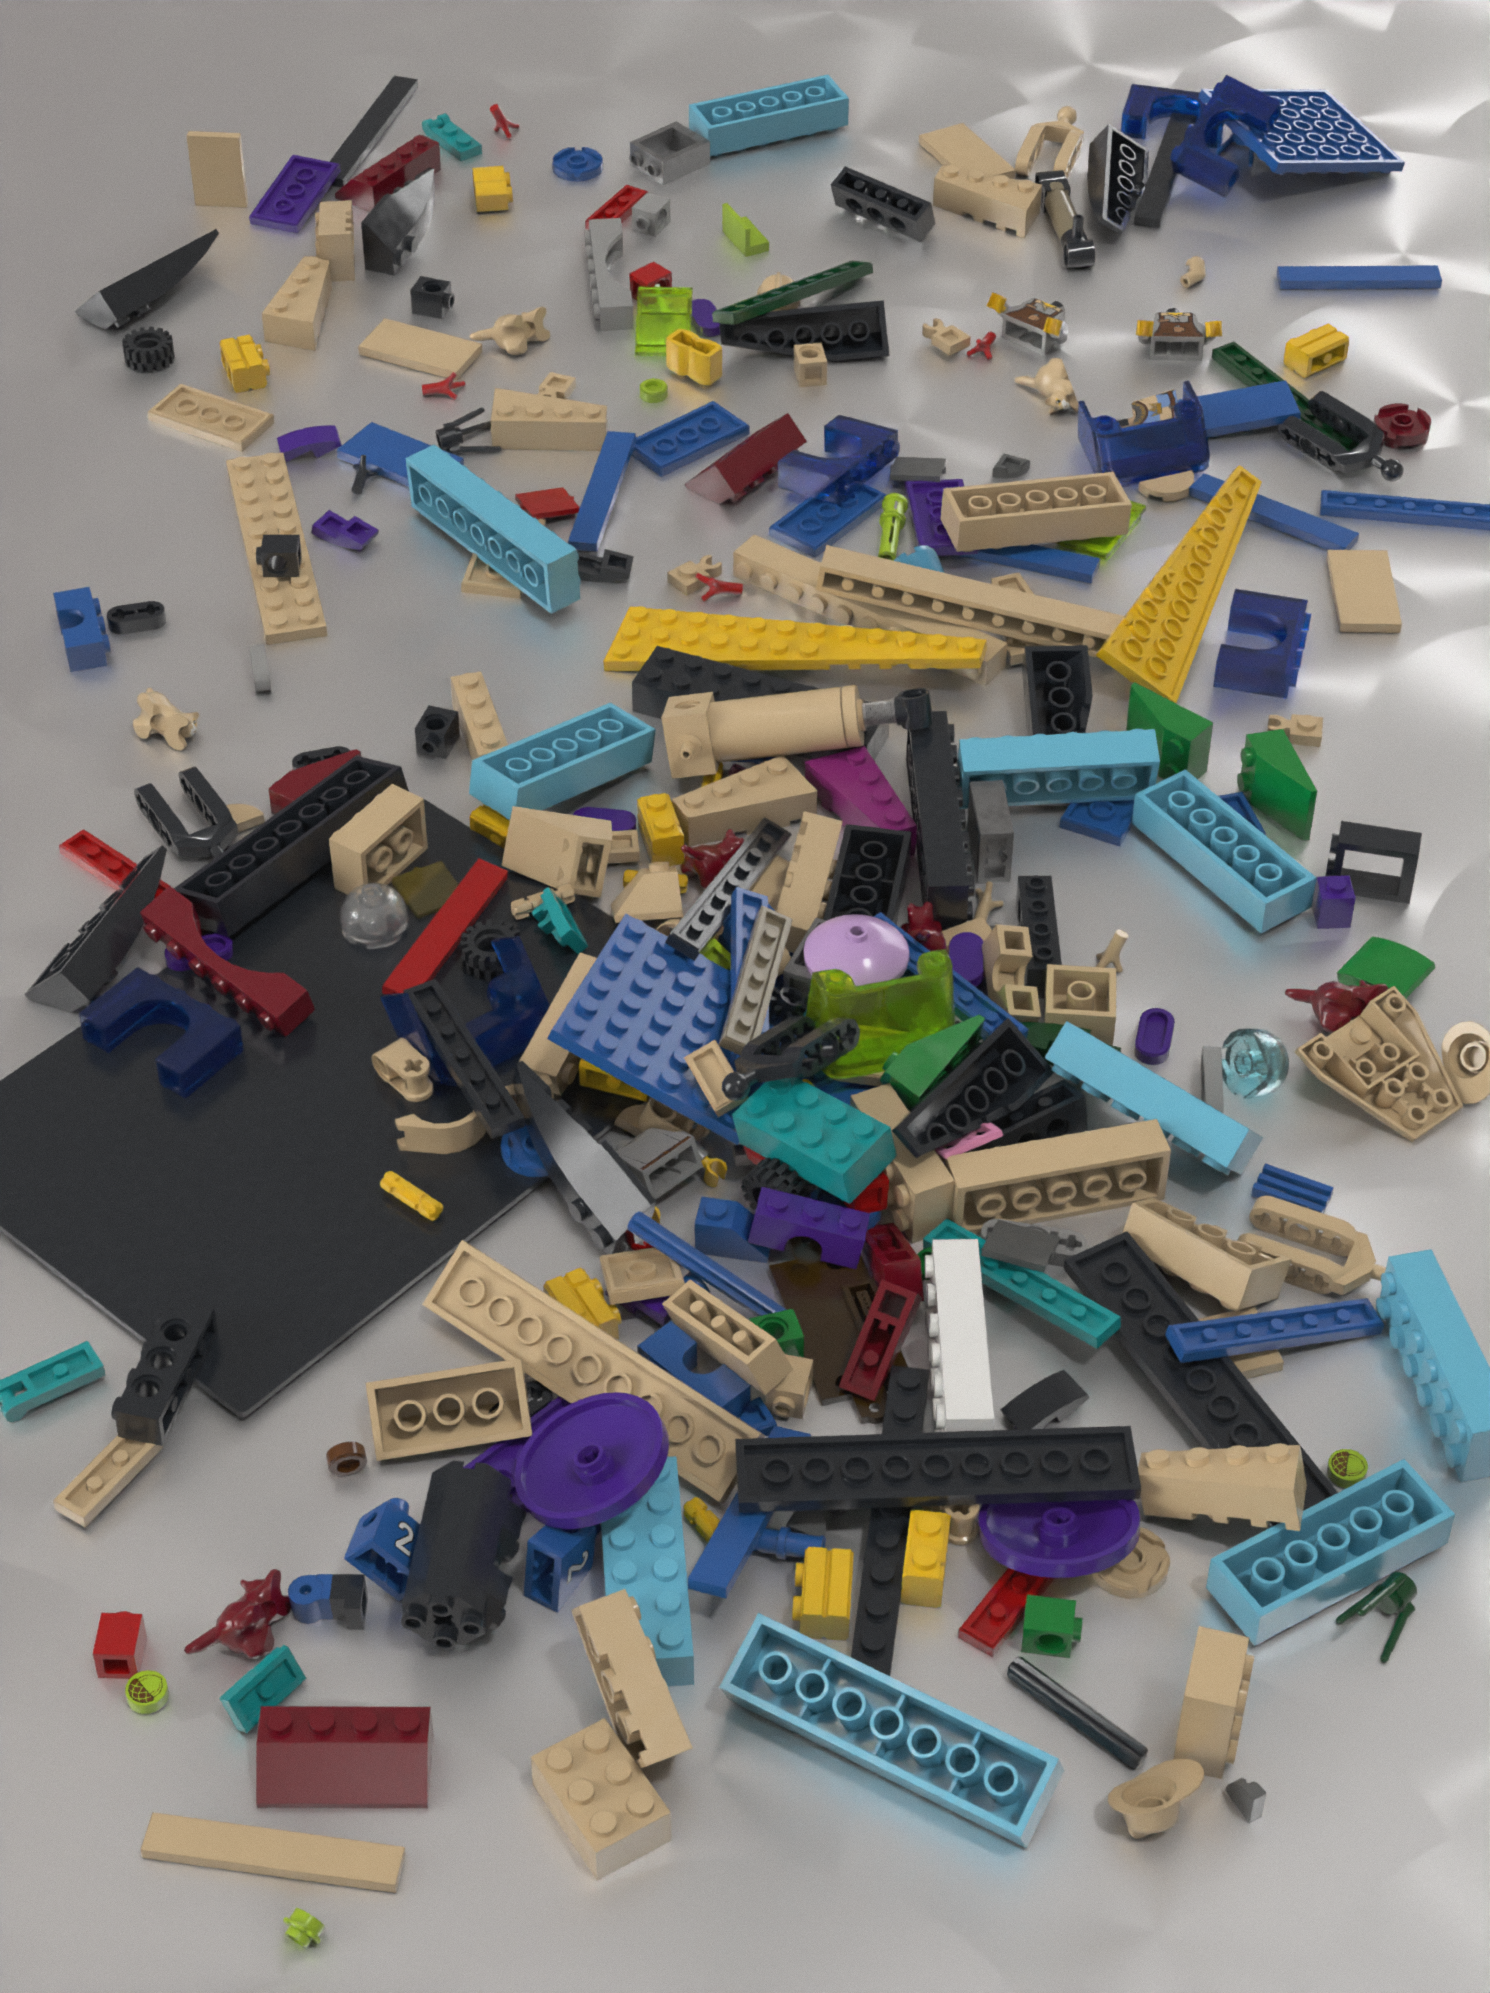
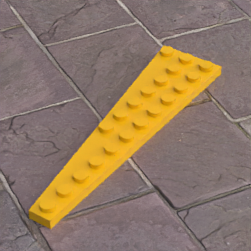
[1096,465,1262,703]
[603,606,987,671]

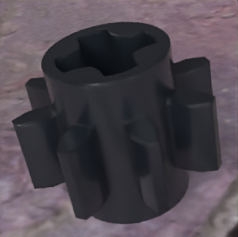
[769,987,808,1026]

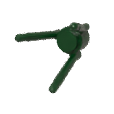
[1336,1572,1417,1663]

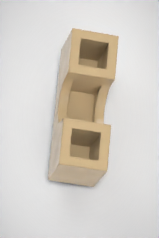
[982,924,1041,1022]

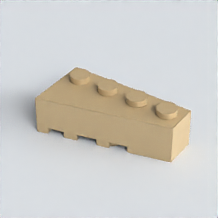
[315,200,355,282]
[262,256,332,351]
[776,811,843,953]

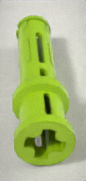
[878,493,908,561]

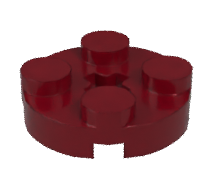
[1373,403,1432,449]

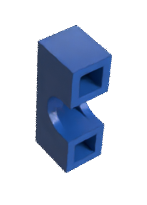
[53,587,111,672]
[637,1321,751,1418]

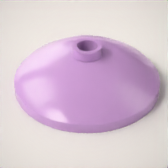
[804,914,909,993]

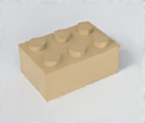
[329,784,428,904]
[1173,1626,1255,1779]
[531,1718,672,1881]

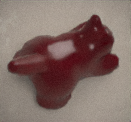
[680,829,744,890]
[900,902,949,963]
[1285,980,1388,1034]
[184,1569,291,1659]

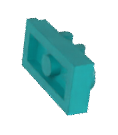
[532,887,589,954]
[219,1645,307,1733]

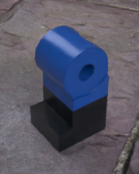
[288,1574,368,1630]

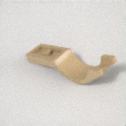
[395,1074,554,1154]

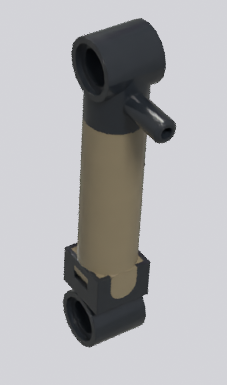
[1035,170,1095,269]

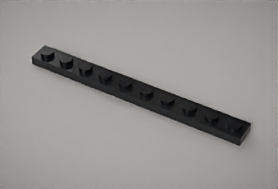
[851,1365,930,1677]

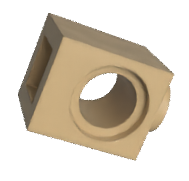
[794,343,827,387]
[765,1354,813,1419]

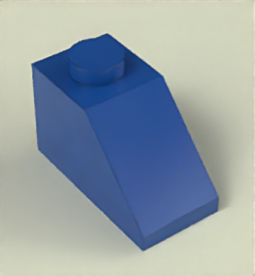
[694,1196,771,1263]

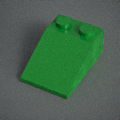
[1126,682,1213,780]
[1237,729,1317,841]
[879,1014,985,1111]

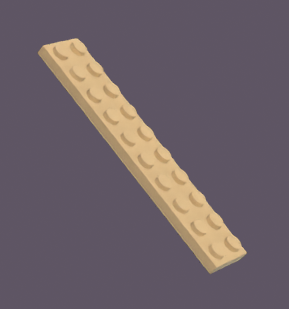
[226,452,327,645]
[422,1240,765,1503]

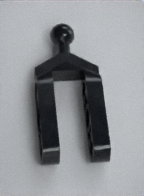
[1278,391,1404,482]
[134,766,238,859]
[722,1016,860,1101]

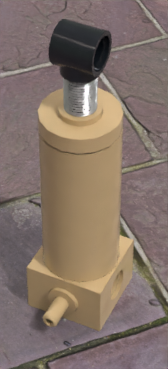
[661,685,934,779]

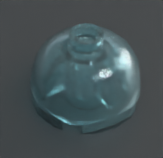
[1222,1028,1289,1099]

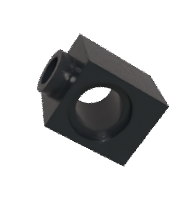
[410,276,455,319]
[256,534,302,577]
[415,705,460,759]

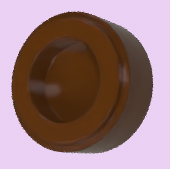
[326,1442,367,1476]

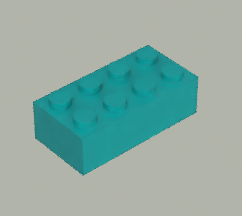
[732,1078,897,1204]

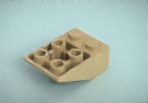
[502,806,612,898]

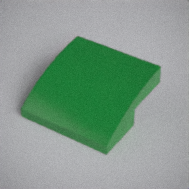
[1337,936,1436,999]

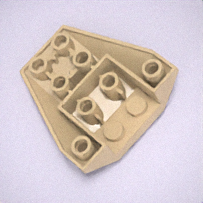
[1295,986,1463,1142]

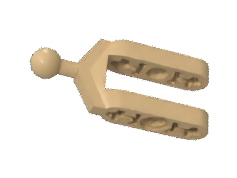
[1015,106,1084,180]
[1237,1196,1386,1295]

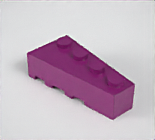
[805,746,917,856]

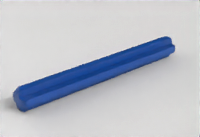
[627,1211,787,1316]

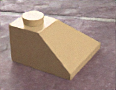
[610,862,683,923]

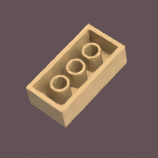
[850,1083,955,1244]

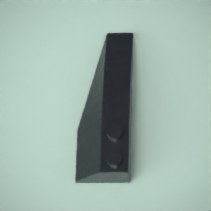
[361,167,436,276]

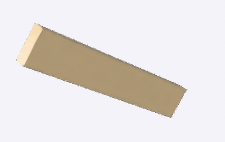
[141,1812,406,1893]

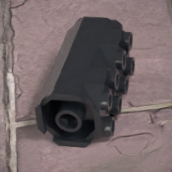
[401,1460,526,1651]

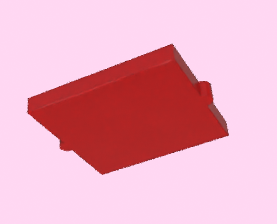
[515,487,580,519]

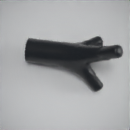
[351,455,378,495]

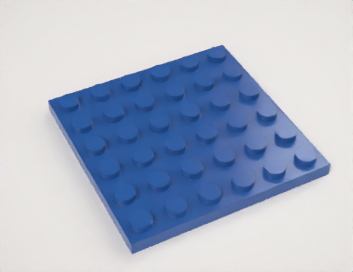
[1198,89,1405,175]
[547,914,781,1145]

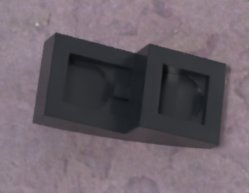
[577,549,634,582]
[1000,1370,1090,1430]

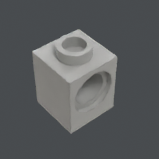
[632,193,671,237]

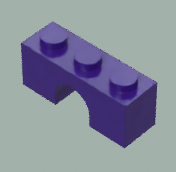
[748,1187,870,1269]

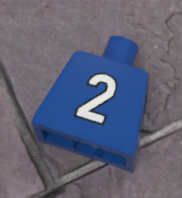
[344,1498,420,1601]
[524,1524,601,1613]

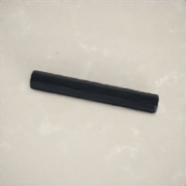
[1007,1656,1148,1768]

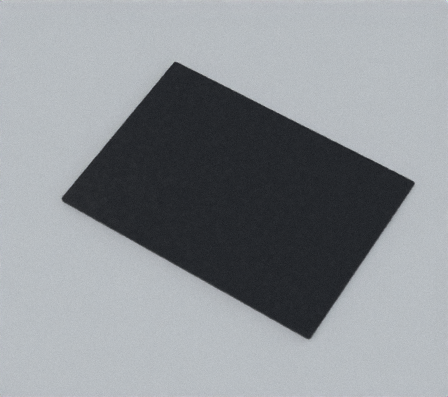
[0,797,645,1417]

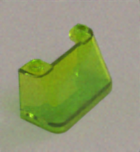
[806,949,955,1079]

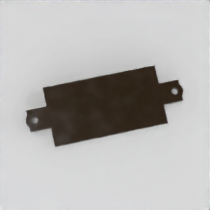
[769,1236,908,1424]

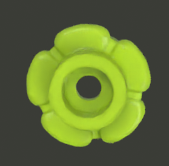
[283,1908,325,1948]

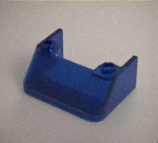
[1078,380,1210,487]
[380,936,550,1086]

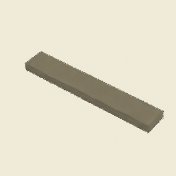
[719,905,793,1056]

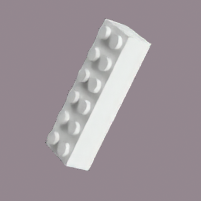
[923,1239,994,1432]

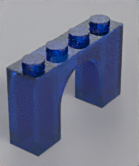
[1170,75,1281,198]
[1121,84,1227,149]
[778,415,900,504]
[1213,589,1312,699]
[79,967,244,1099]

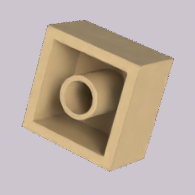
[1043,964,1116,1045]

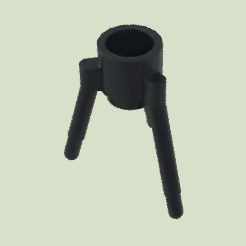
[435,407,502,455]

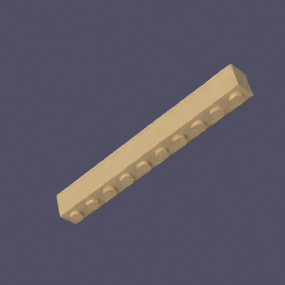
[733,534,1007,686]
[815,545,1124,659]

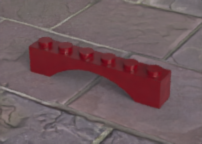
[140,886,315,1037]

